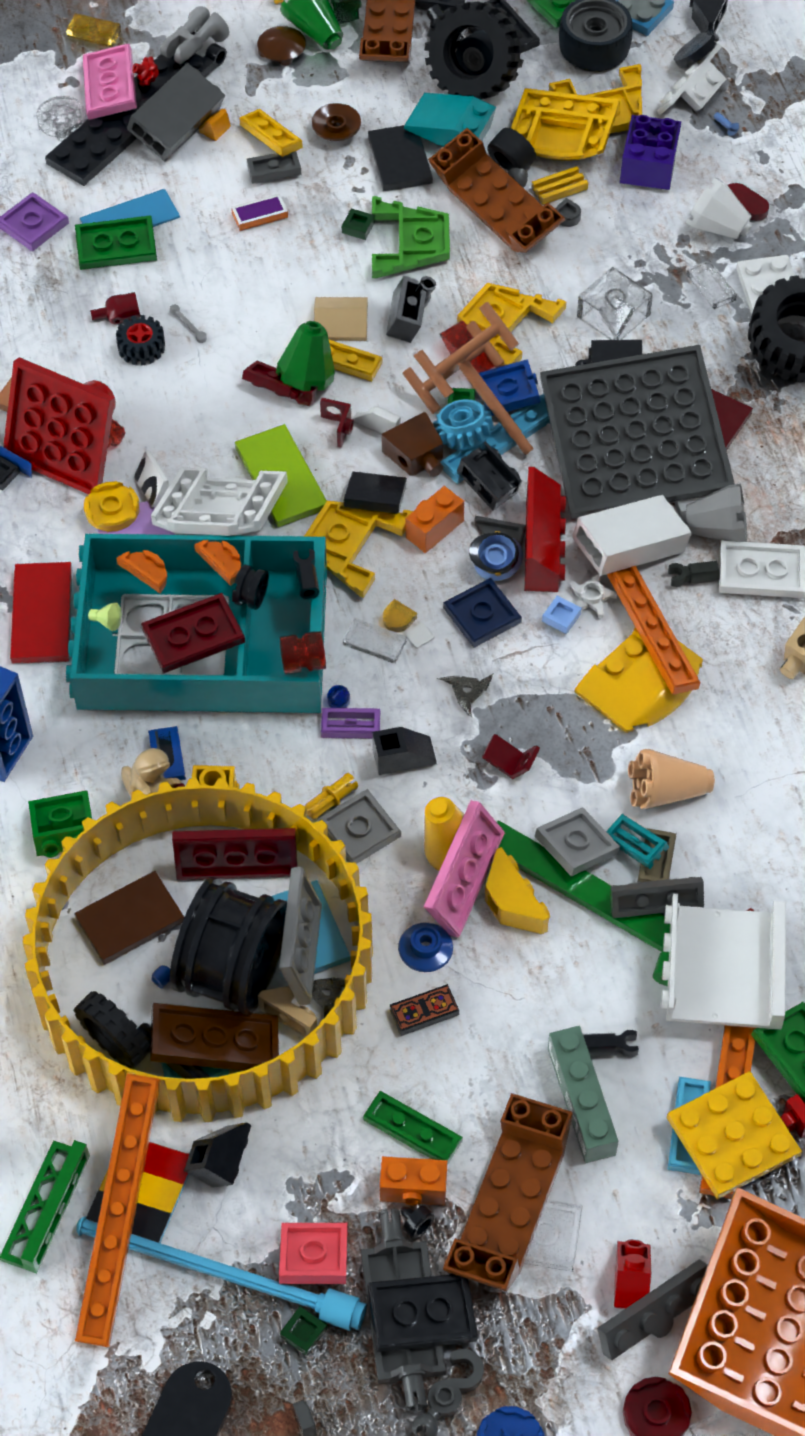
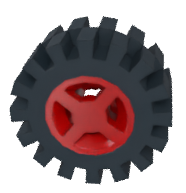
[116,315,165,366]

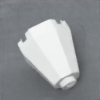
[686,177,753,239]

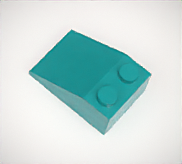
[403,92,496,147]

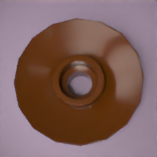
[312,103,361,141]

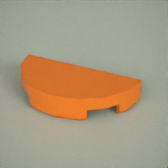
[194,540,241,586]
[116,550,168,593]

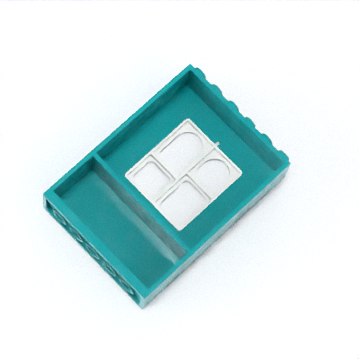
[66,534,327,713]

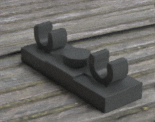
[610,877,704,918]

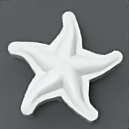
[570,573,618,618]

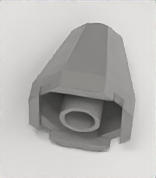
[681,483,748,542]

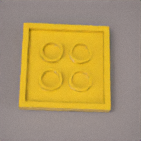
[666,1071,802,1199]

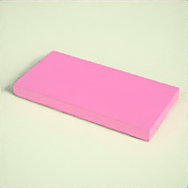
[83,44,137,120]
[424,800,505,938]

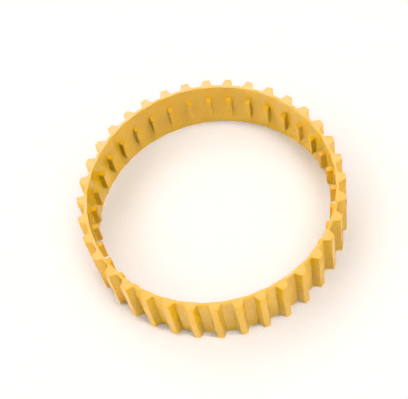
[23,778,373,1122]

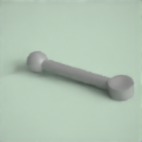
[170,304,207,343]

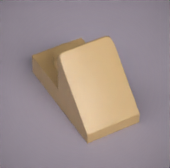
[258,986,317,1037]

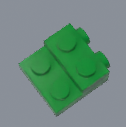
[28,790,92,858]

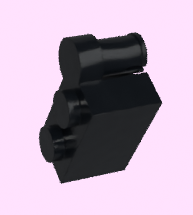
[386,276,436,343]

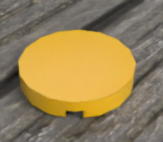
[84,481,140,532]

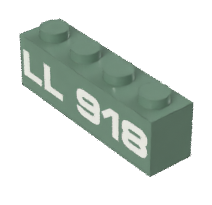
[548,1025,619,1164]

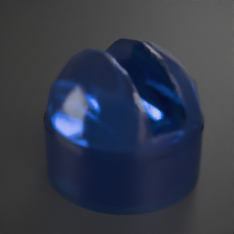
[327,685,350,708]

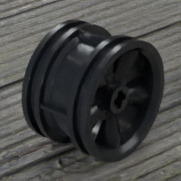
[170,877,287,1016]

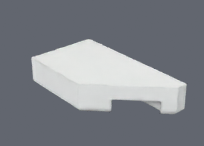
[352,406,401,434]

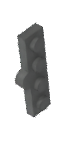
[597,1259,708,1360]

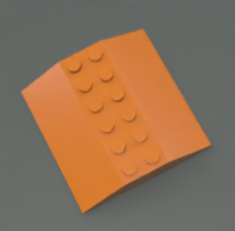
[668,1187,805,1436]

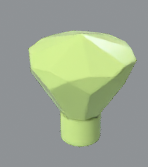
[88,603,122,631]

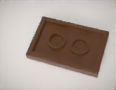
[74,871,184,965]

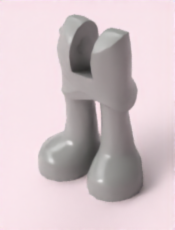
[160,6,230,64]

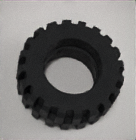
[424,2,524,100]
[748,275,805,382]

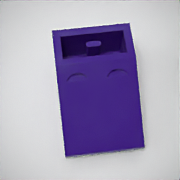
[620,115,682,190]

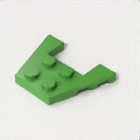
[372,196,450,278]

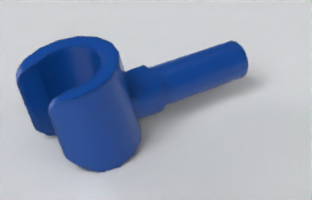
[151,965,170,988]

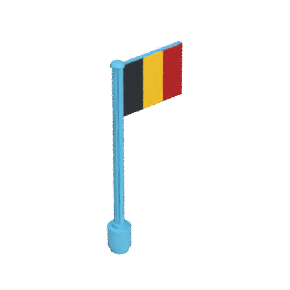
[76,1142,367,1331]

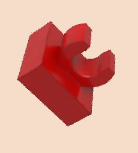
[780,1094,805,1138]

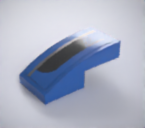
[148,726,186,780]

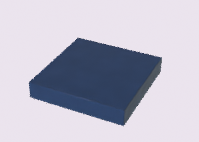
[443,578,522,648]

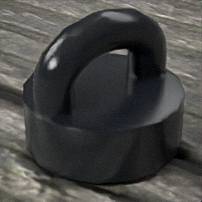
[400,1206,434,1239]

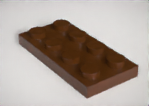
[150,1003,279,1071]

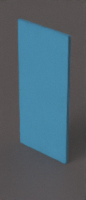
[80,189,180,227]

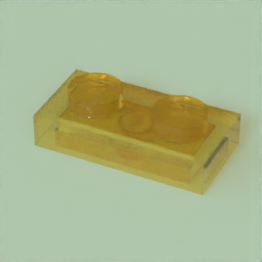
[66,13,121,47]

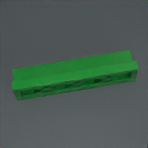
[0,1140,90,1274]

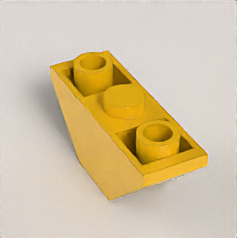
[485,847,550,934]

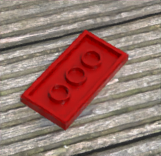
[10,562,72,664]

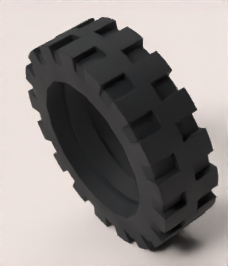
[73,991,150,1069]

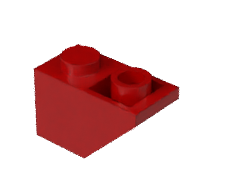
[614,1239,652,1309]

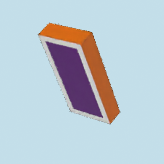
[231,194,288,231]

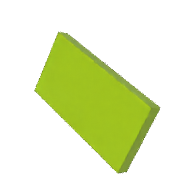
[235,424,327,527]

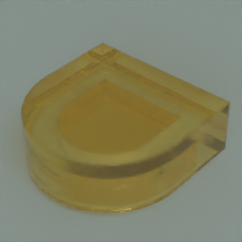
[383,599,417,632]

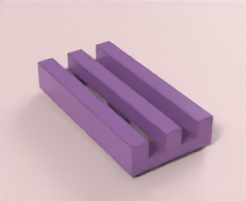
[321,708,381,739]

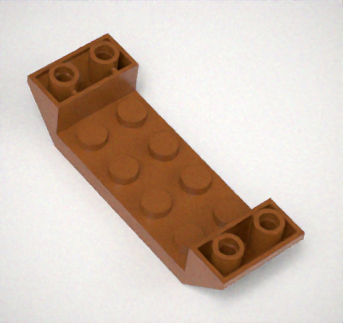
[359,0,416,62]
[428,128,565,253]
[443,1093,573,1292]

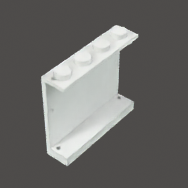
[661,894,786,1030]

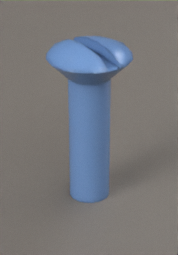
[714,112,739,136]

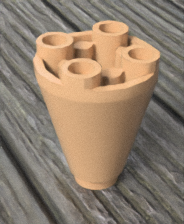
[628,749,715,809]

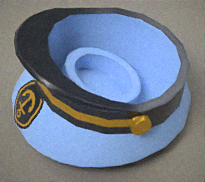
[469,531,523,581]

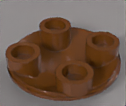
[257,26,306,66]

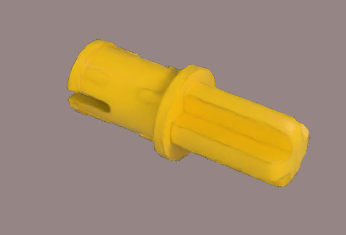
[304,773,358,819]

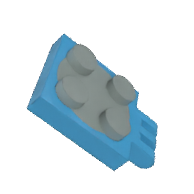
[616,0,674,36]

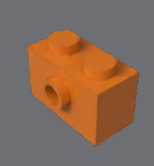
[405,486,465,553]
[380,1156,447,1206]

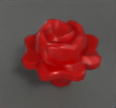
[132,56,159,86]

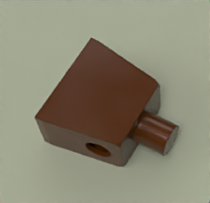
[381,412,443,477]

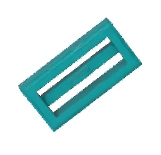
[606,814,669,869]

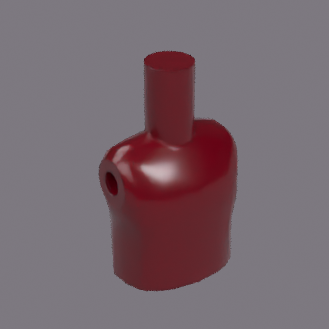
[90,292,140,325]

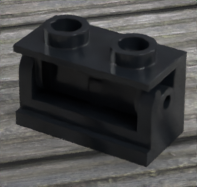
[457,441,522,511]

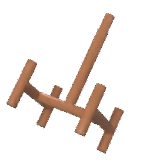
[402,302,534,455]

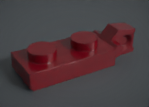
[242,360,317,406]

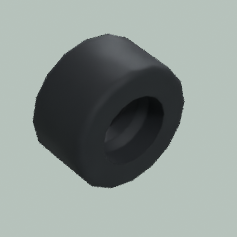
[487,128,536,171]

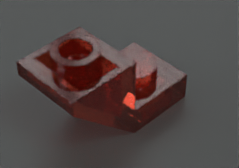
[439,321,494,373]

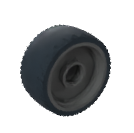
[559,0,633,71]

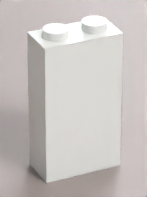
[572,495,692,576]

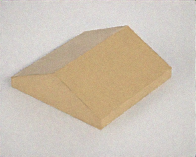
[314,297,368,341]

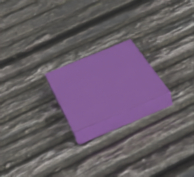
[0,192,69,252]

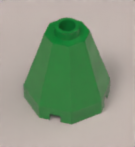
[276,321,335,391]

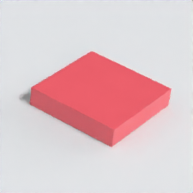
[279,1223,348,1284]

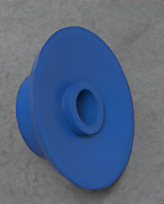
[398,922,453,972]

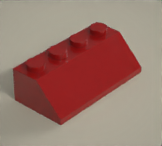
[524,467,566,592]

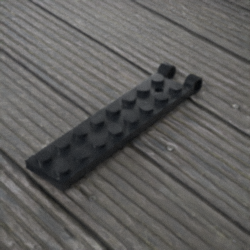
[45,31,227,186]

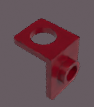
[320,398,354,448]
[482,734,540,779]

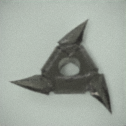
[436,673,494,717]
[312,977,345,1018]

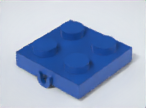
[479,359,541,416]

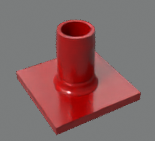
[3,357,116,494]

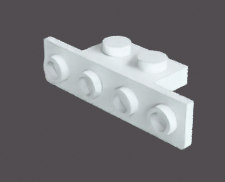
[656,43,726,115]

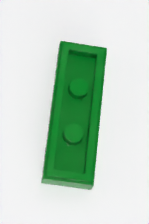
[363,1091,463,1165]

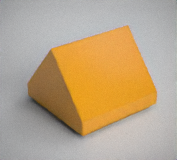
[198,108,231,141]

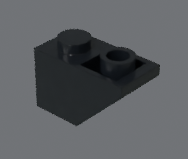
[372,727,437,775]
[184,1122,252,1188]

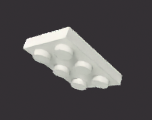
[736,255,805,324]
[719,540,805,598]

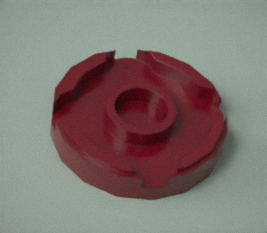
[622,1377,692,1436]

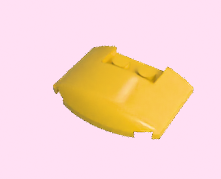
[511,88,620,161]
[574,627,703,733]

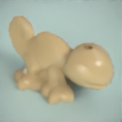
[121,748,181,797]

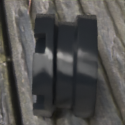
[232,564,269,610]

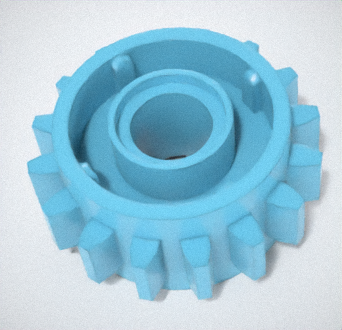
[433,399,494,450]

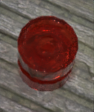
[279,631,326,675]

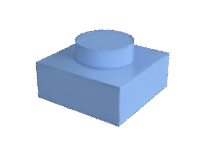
[542,595,582,634]

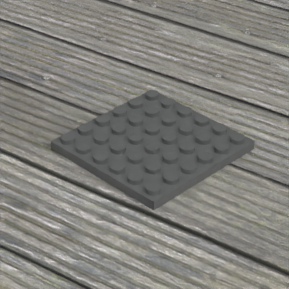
[540,345,735,519]

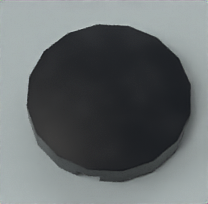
[674,29,719,68]

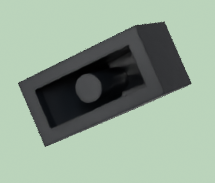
[689,0,728,33]

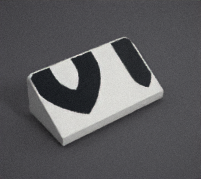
[134,450,169,507]

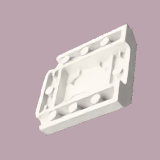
[151,467,288,536]

